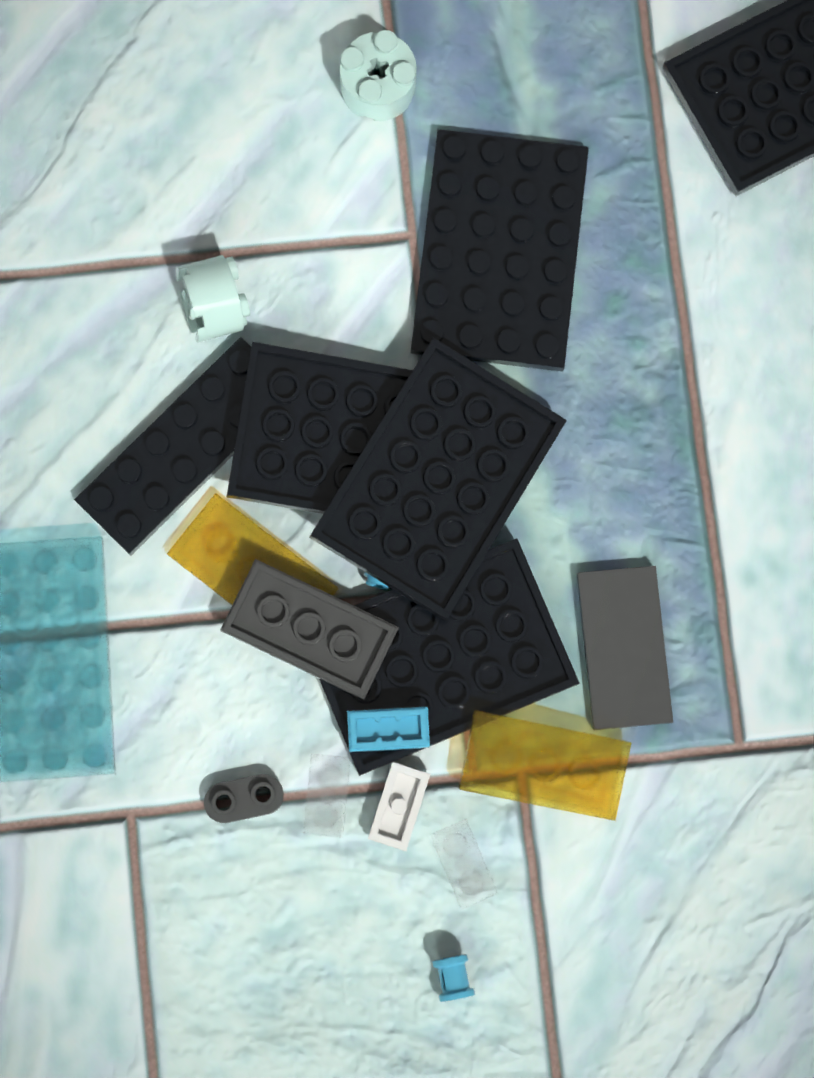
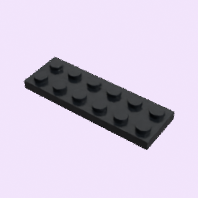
[74,337,251,556]

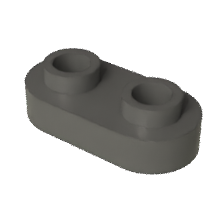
[204,774,284,823]

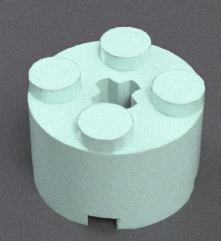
[340,30,417,121]
[176,255,250,343]

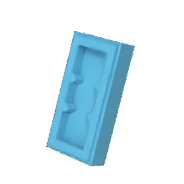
[347,707,430,752]

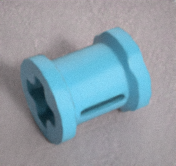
[432,954,475,1002]

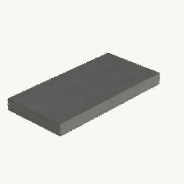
[220,559,399,700]
[577,566,673,731]

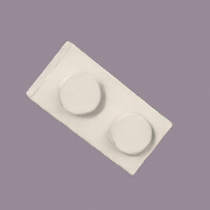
[368,762,430,851]

